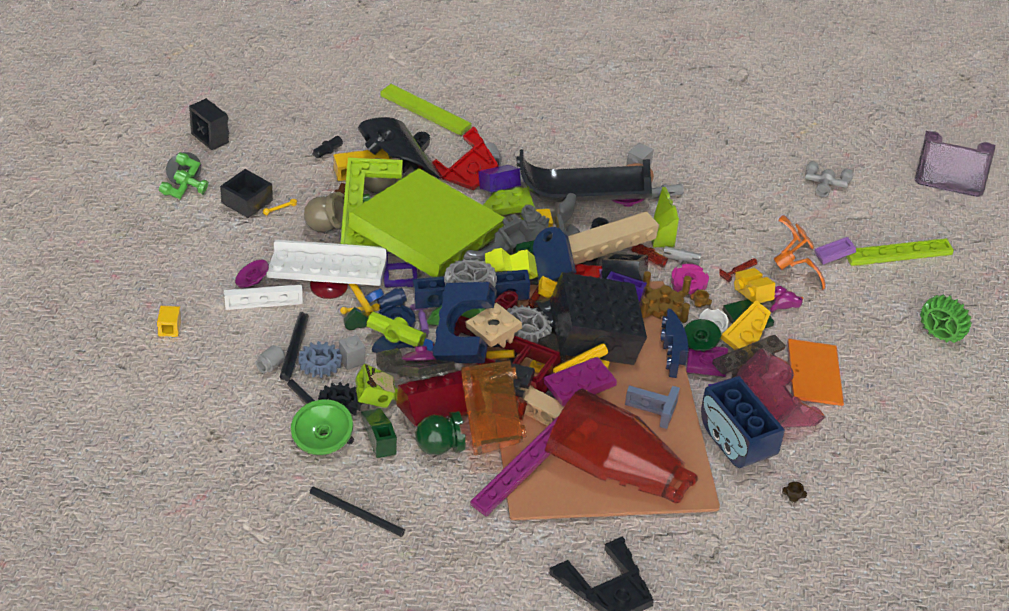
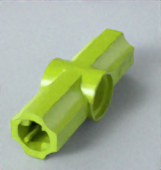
[367,312,426,347]

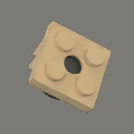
[466,303,522,348]

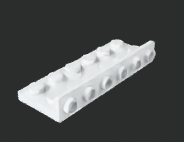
[267,240,387,286]

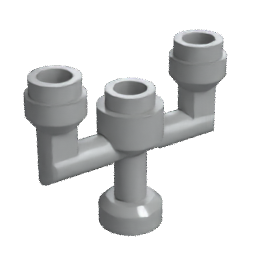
[805,161,853,197]

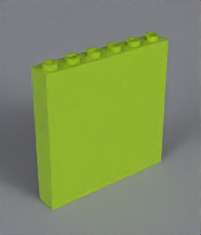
[348,168,505,277]

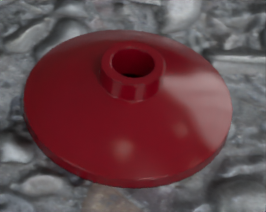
[310,281,348,299]

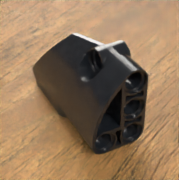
[358,117,442,179]

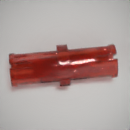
[631,244,668,268]

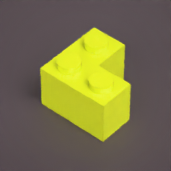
[485,248,538,279]

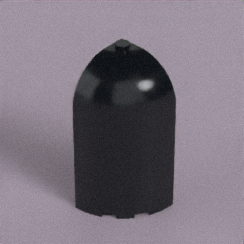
[516,149,652,202]

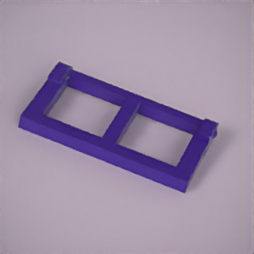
[384,252,418,288]

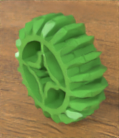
[920,294,972,343]

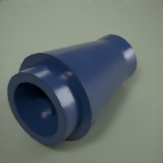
[377,287,407,309]

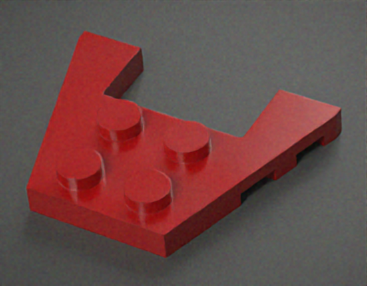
[433,126,499,191]

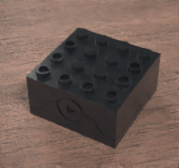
[550,272,647,365]

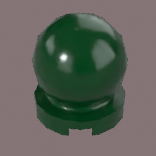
[415,411,466,455]

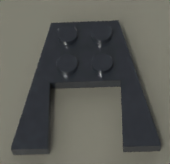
[549,536,654,611]

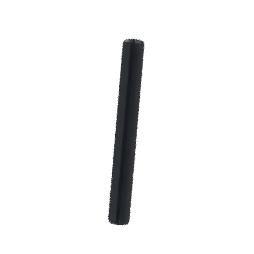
[280,312,309,382]

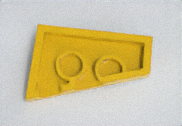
[721,300,771,362]

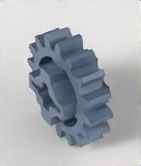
[298,341,342,378]

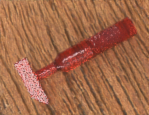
[719,258,758,282]
[526,285,541,308]

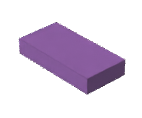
[815,236,856,265]

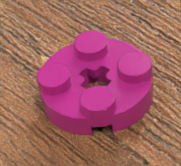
[671,264,709,294]

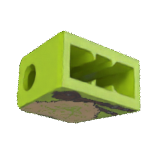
[355,363,398,408]

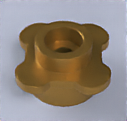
[690,290,712,307]

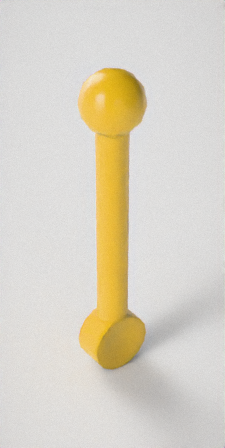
[263,199,297,215]
[340,303,380,314]

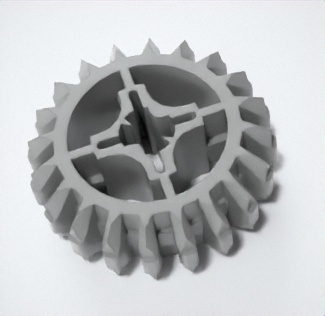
[444,258,497,287]
[507,305,552,346]

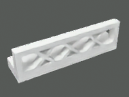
[224,284,303,310]

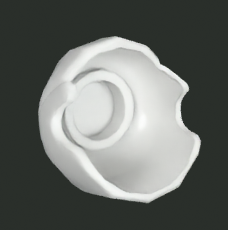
[699,308,729,335]

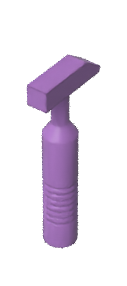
[410,304,429,335]

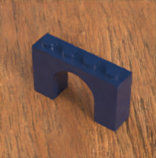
[432,282,497,364]

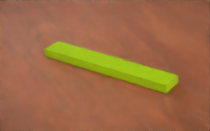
[380,84,472,136]
[846,238,954,266]

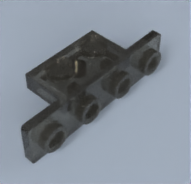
[712,335,785,379]

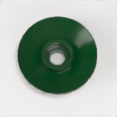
[684,319,721,351]

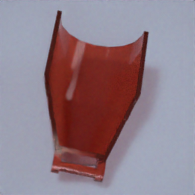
[545,388,698,503]

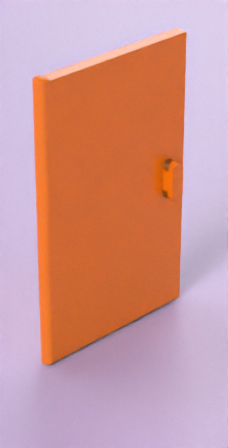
[787,339,844,406]

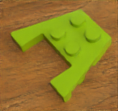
[483,187,536,220]

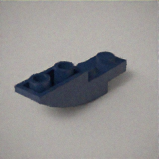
[660,309,688,378]

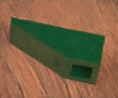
[361,408,397,458]

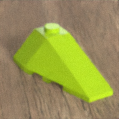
[651,187,679,248]

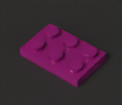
[544,357,617,407]

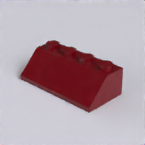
[396,369,487,427]

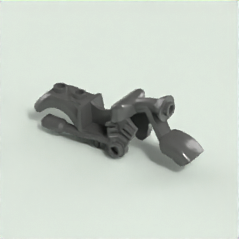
[463,193,580,262]

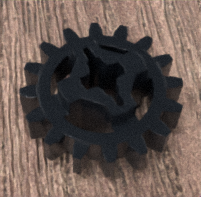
[318,382,362,415]

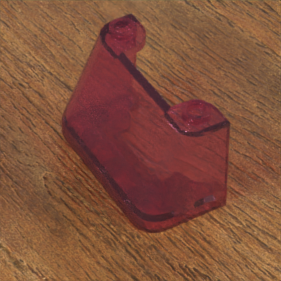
[737,348,825,428]

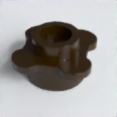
[782,481,807,503]

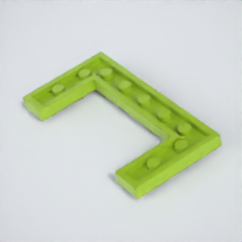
[340,158,403,252]

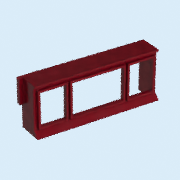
[433,315,561,394]

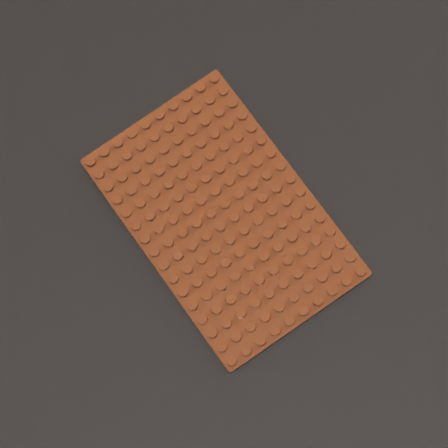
[487,281,720,520]

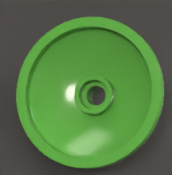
[291,400,353,455]

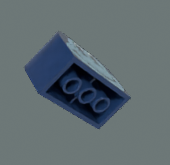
[701,376,785,468]

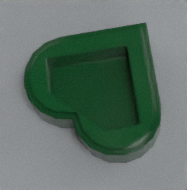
[343,307,369,330]

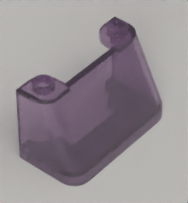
[915,131,996,197]

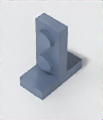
[625,386,680,429]

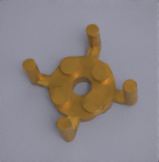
[641,271,692,323]

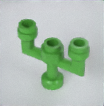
[159,152,209,199]

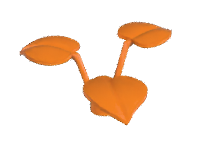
[773,215,825,290]

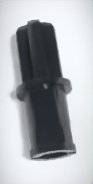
[312,136,343,158]

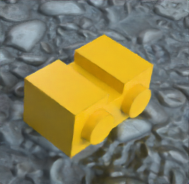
[734,268,775,303]

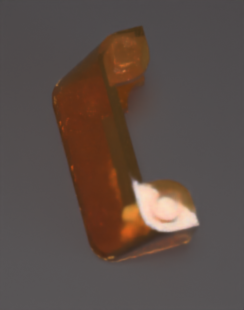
[461,360,527,456]

